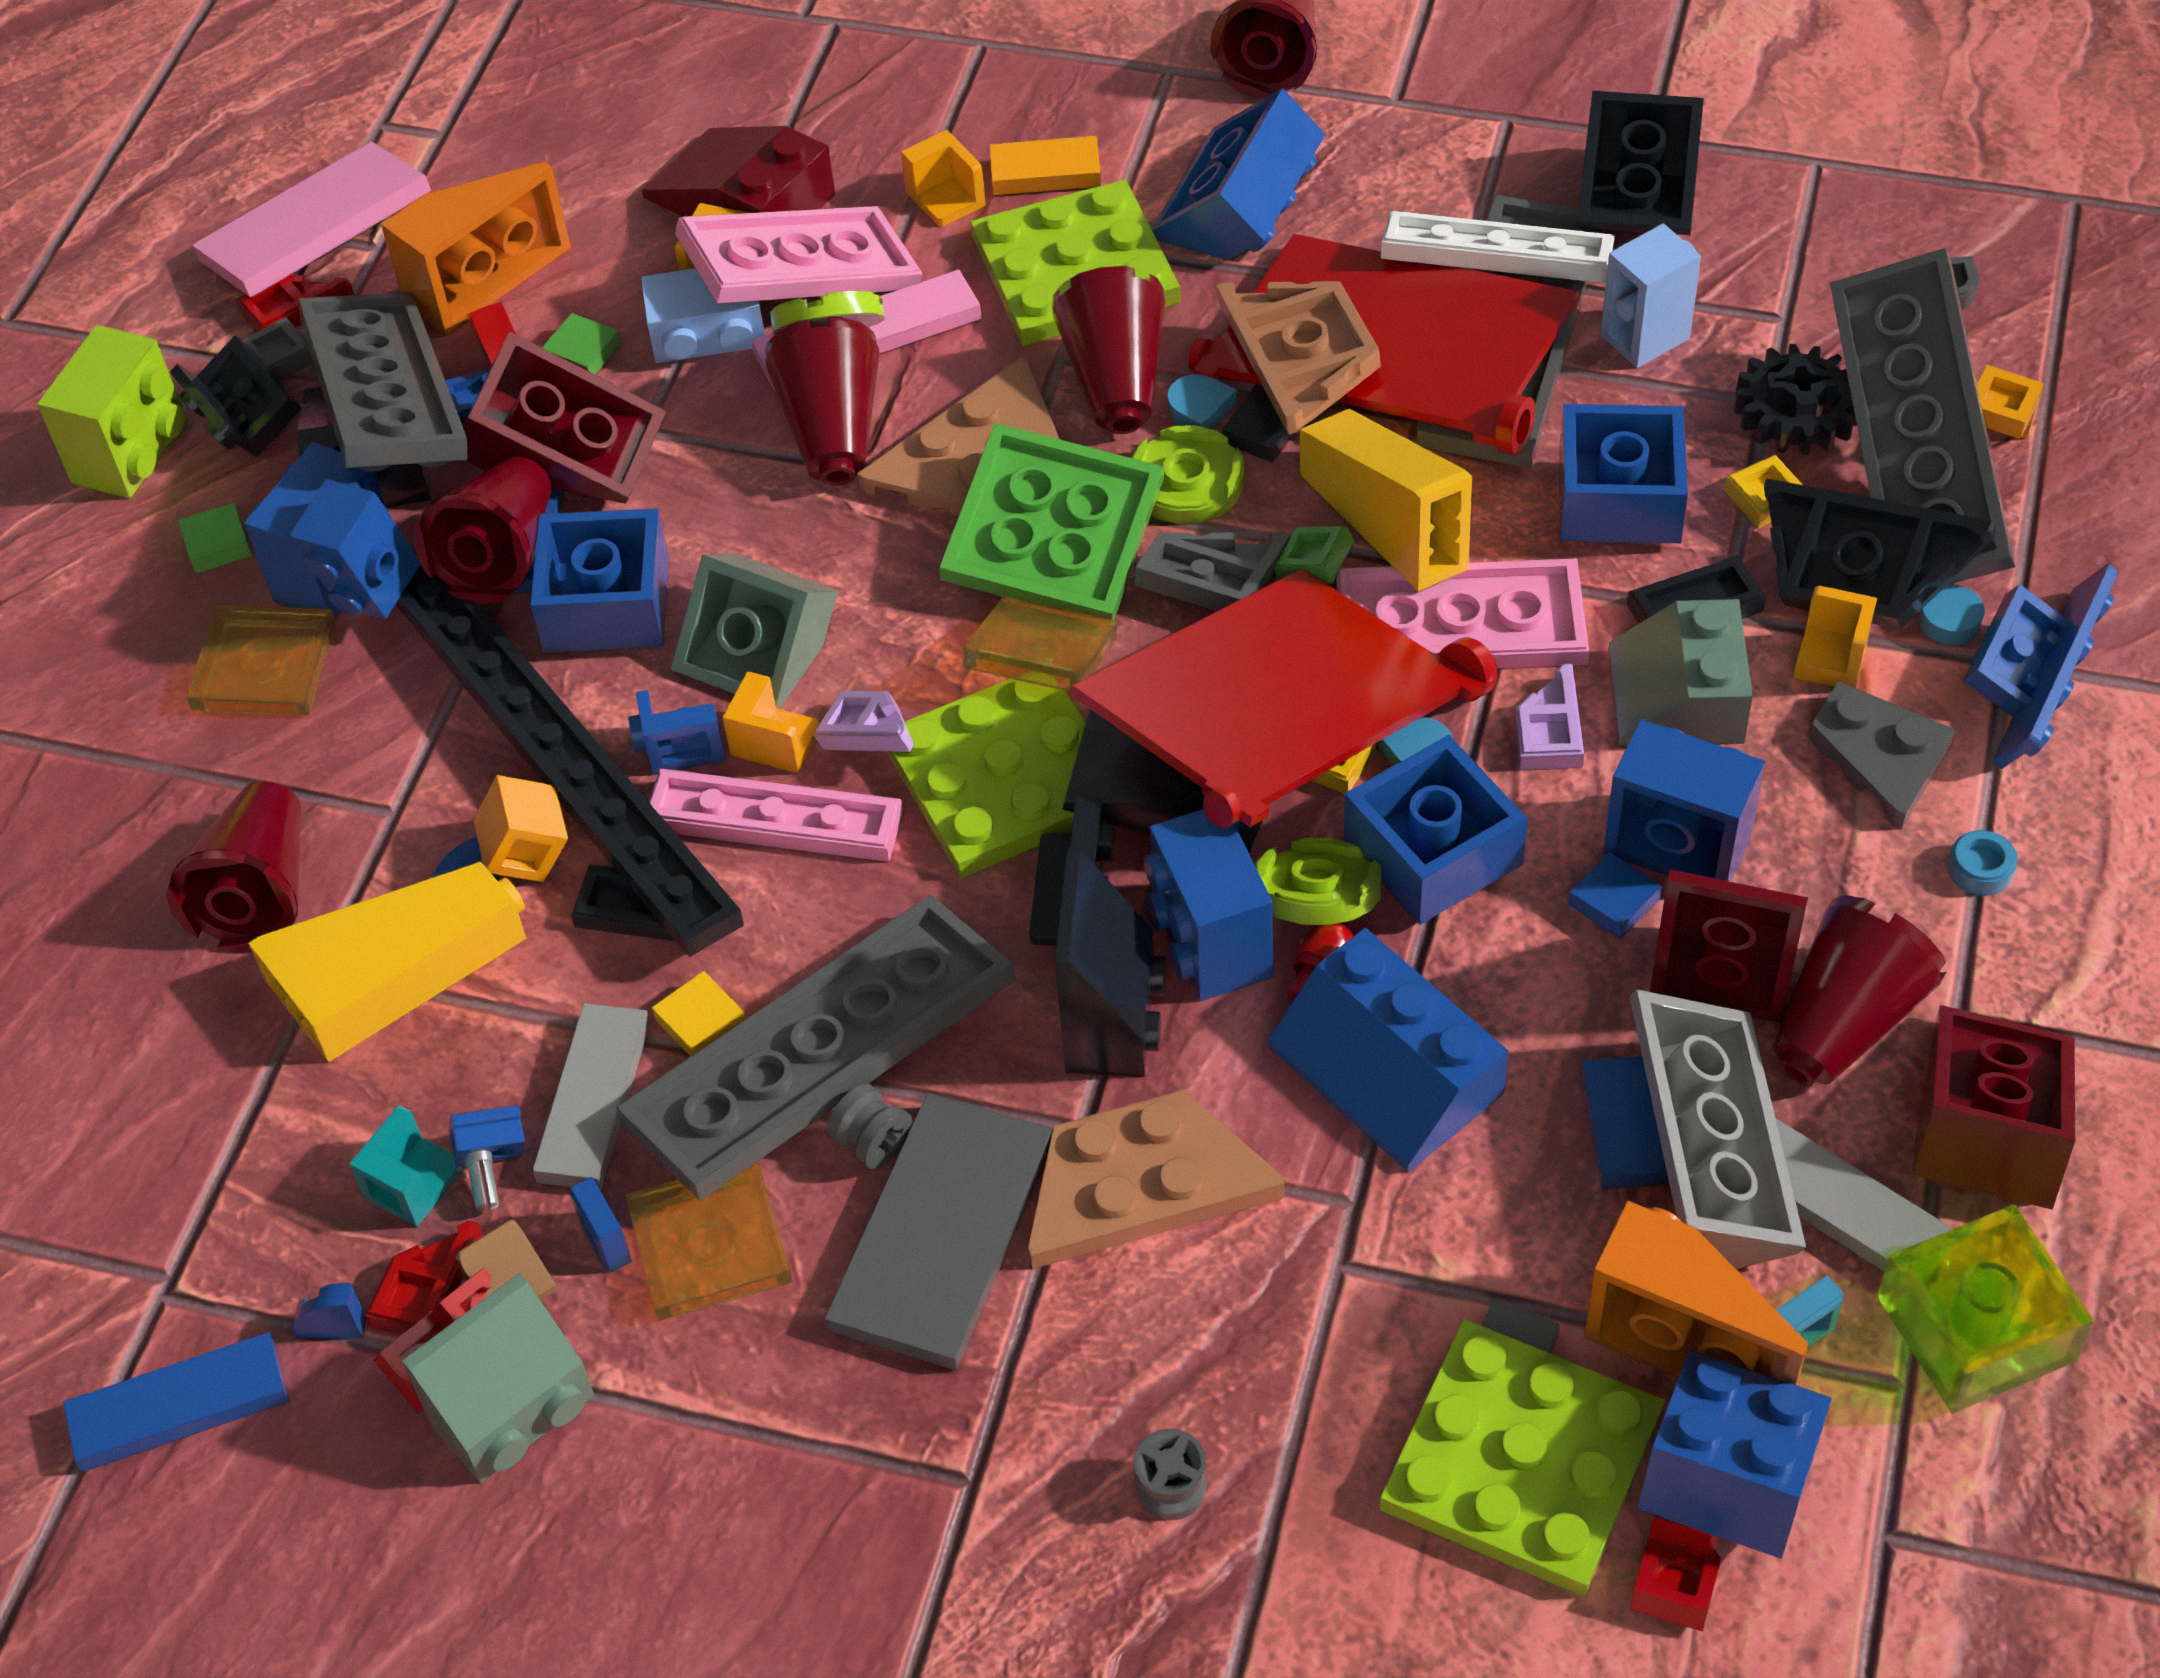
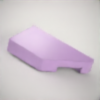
[1514,664,1584,770]
[813,691,914,752]

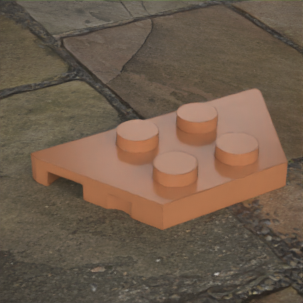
[1216,281,1381,435]
[857,357,1059,516]
[1028,1090,1285,1269]

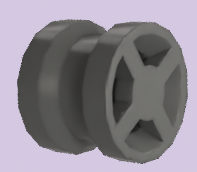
[827,1083,913,1169]
[1134,1429,1207,1520]

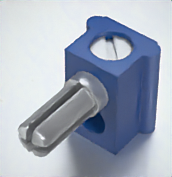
[448,1105,525,1211]

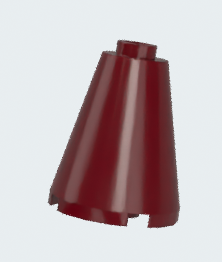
[1210,0,1317,98]
[1052,266,1166,434]
[765,317,880,486]
[414,457,552,604]
[166,781,301,952]
[1773,895,1947,1087]

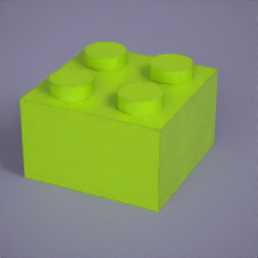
[37,324,187,499]

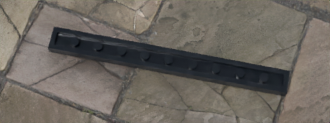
[395,549,744,957]

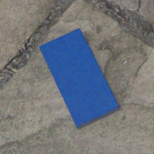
[1581,1056,1669,1189]

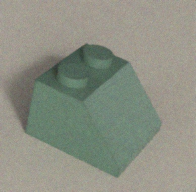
[671,553,839,709]
[1608,599,1753,746]
[402,1273,594,1483]

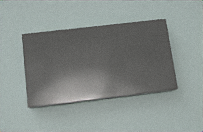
[825,1093,1053,1371]

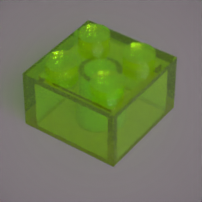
[1877,1204,2094,1414]

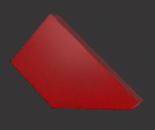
[235,275,354,332]
[365,1220,483,1335]

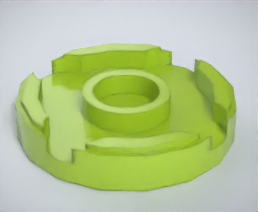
[770,291,885,335]
[1131,425,1244,525]
[1254,838,1381,925]

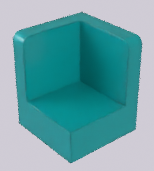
[349,1106,464,1227]

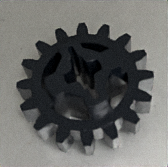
[1734,344,1857,455]

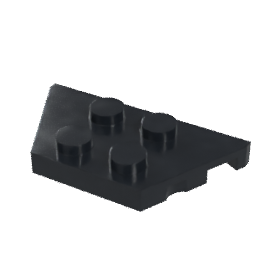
[1764,479,1996,629]

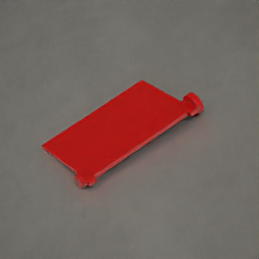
[1188,234,1579,456]
[1071,568,1498,829]

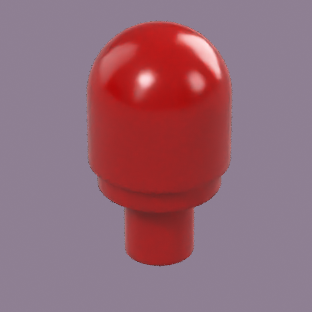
[1287,923,1354,1001]

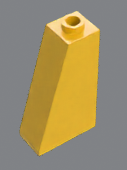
[1300,409,1472,592]
[248,862,527,1063]

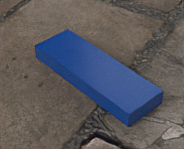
[63,1332,290,1472]

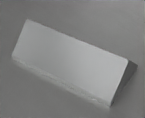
[1630,990,1806,1269]

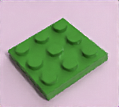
[939,423,1164,626]

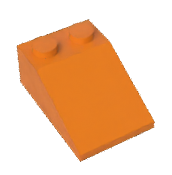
[381,161,571,336]
[1584,1201,1809,1385]

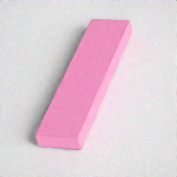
[751,270,982,390]
[649,768,903,862]

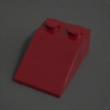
[642,126,836,217]
[463,331,667,504]
[1650,870,1808,1023]
[1913,1005,2076,1210]

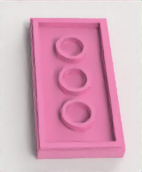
[192,141,431,297]
[675,206,923,303]
[1335,558,1589,669]

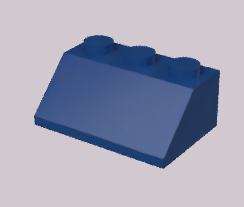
[1151,88,1326,260]
[1268,927,1509,1172]

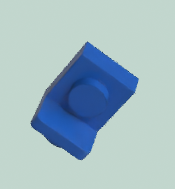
[628,690,726,775]

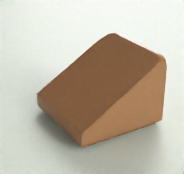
[456,1219,558,1301]

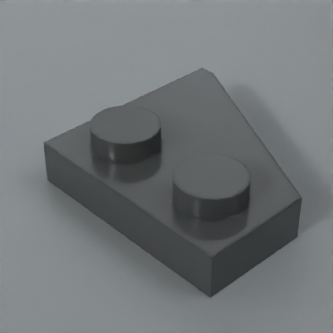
[1134,532,1290,611]
[1809,681,1955,829]

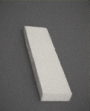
[1381,211,1614,283]

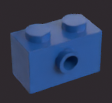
[289,479,420,619]

